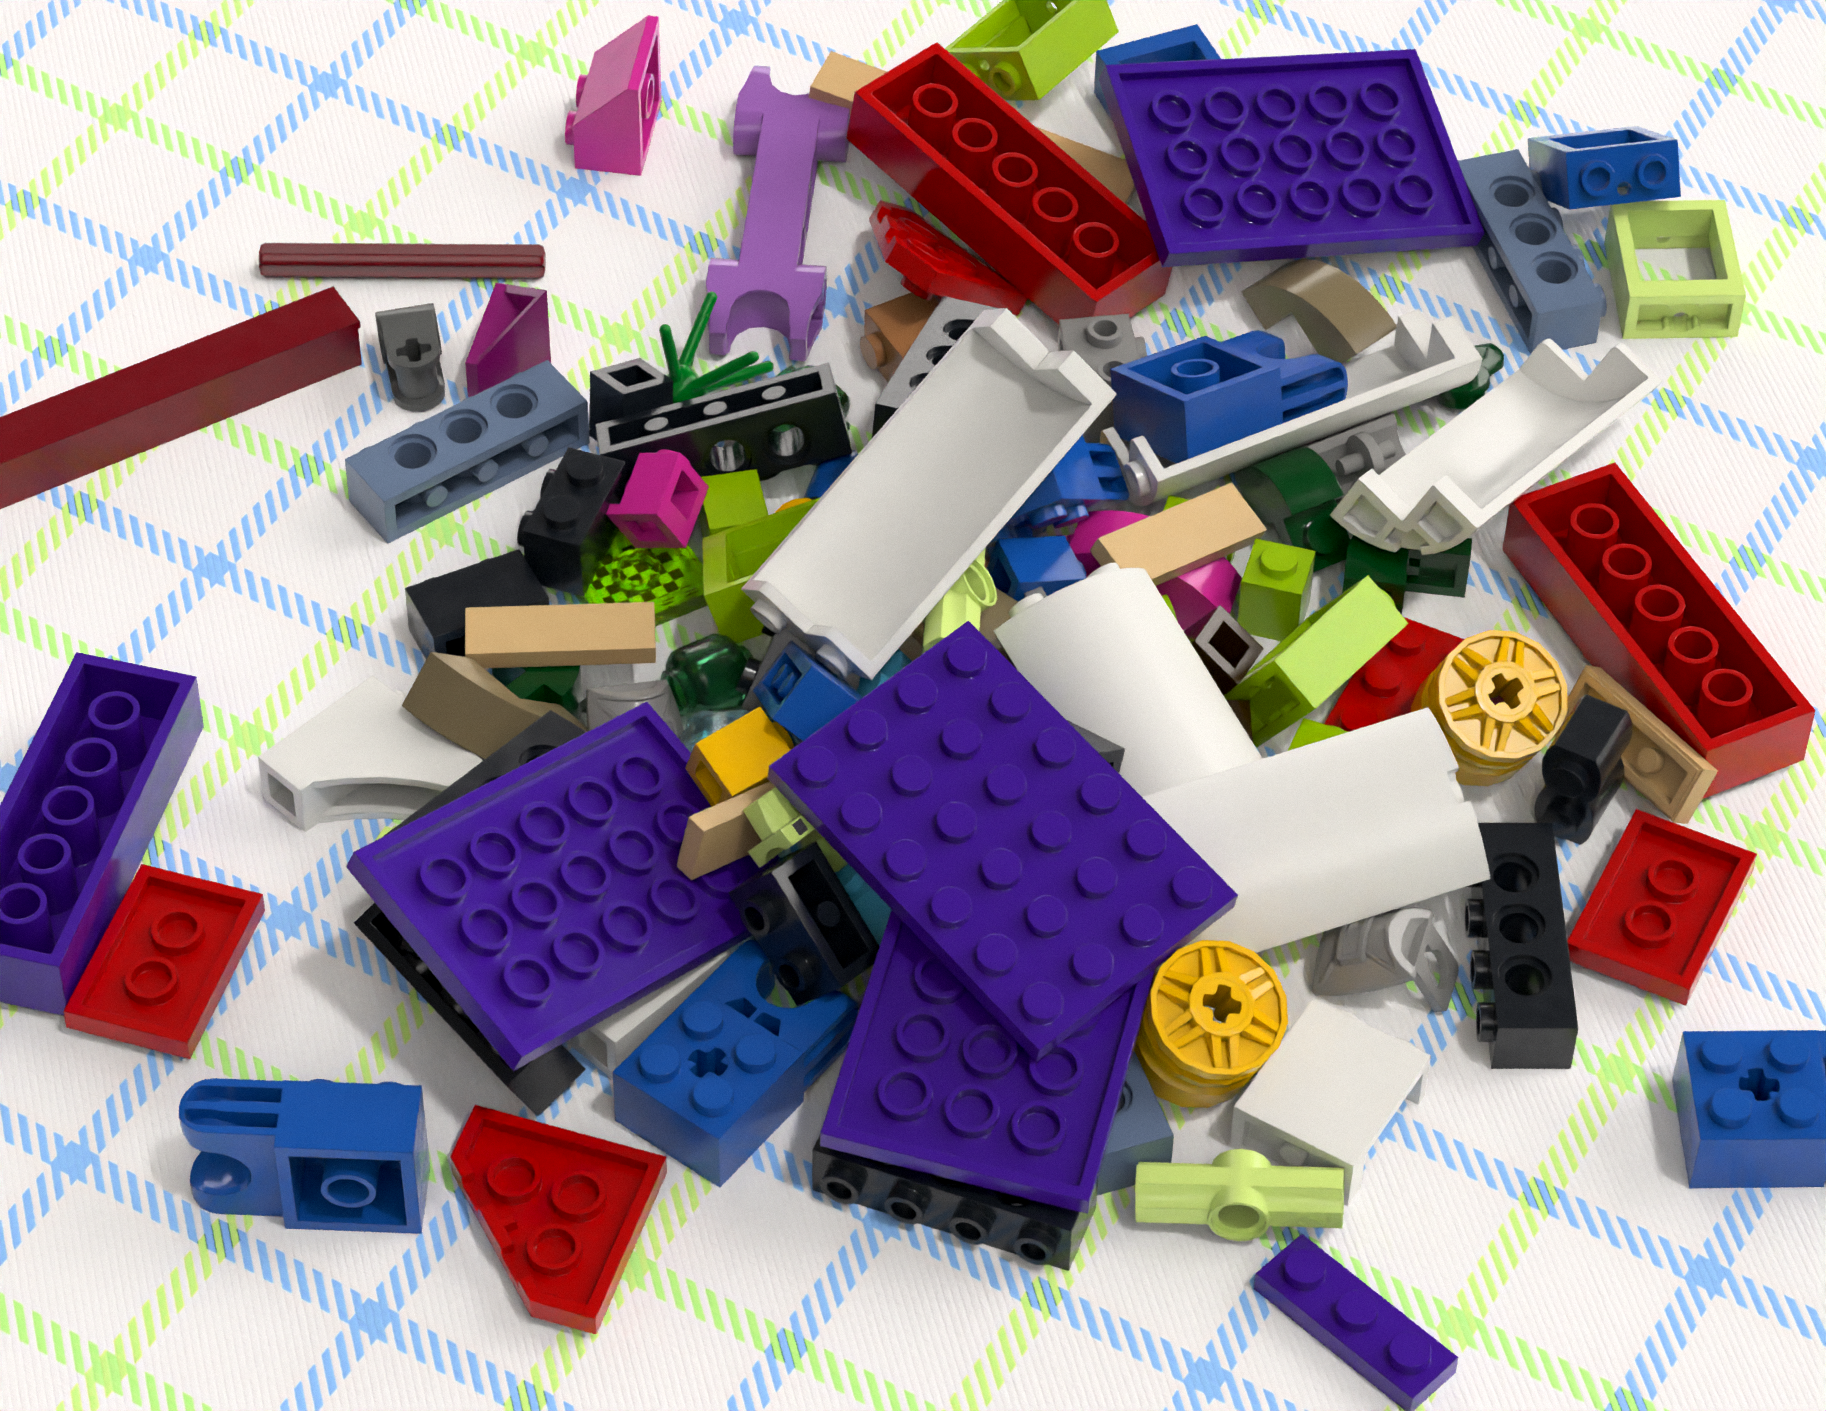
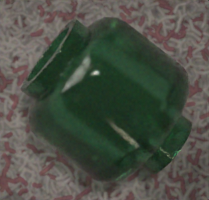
[660,633,753,724]

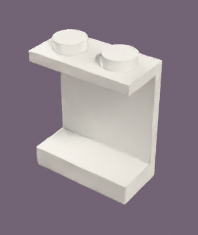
[1230,998,1431,1206]

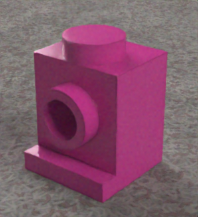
[606,449,709,548]

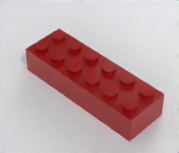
[846,42,1173,325]
[1502,462,1816,799]

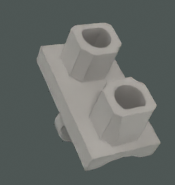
[1302,413,1406,500]

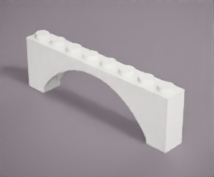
[258,675,730,1080]

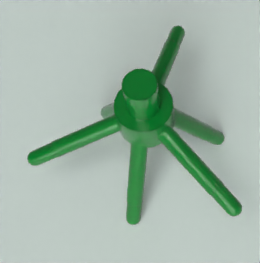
[659,291,774,404]

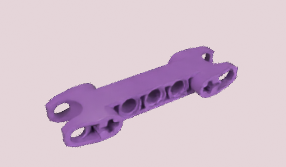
[706,65,850,361]

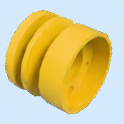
[1411,630,1568,787]
[1134,940,1288,1108]

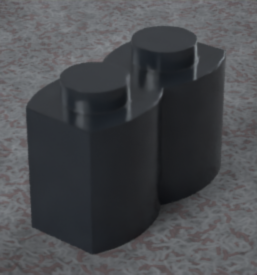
[1534,694,1632,845]

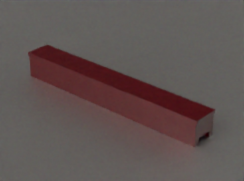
[0,286,362,509]

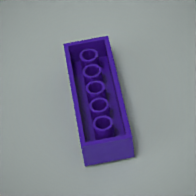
[0,652,204,1016]

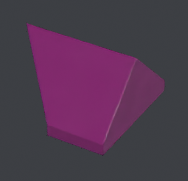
[465,283,551,397]

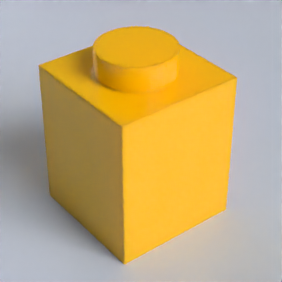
[685,707,794,806]

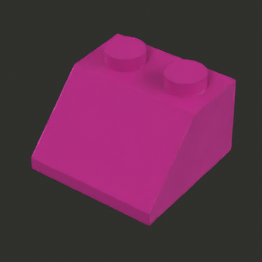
[565,15,662,176]

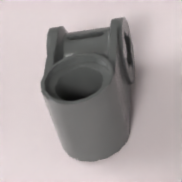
[375,303,446,412]

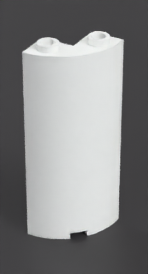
[741,308,1117,680]
[1100,309,1483,506]
[1330,339,1663,555]
[994,563,1263,796]
[1142,707,1491,972]

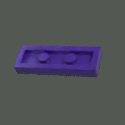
[1254,1234,1459,1411]

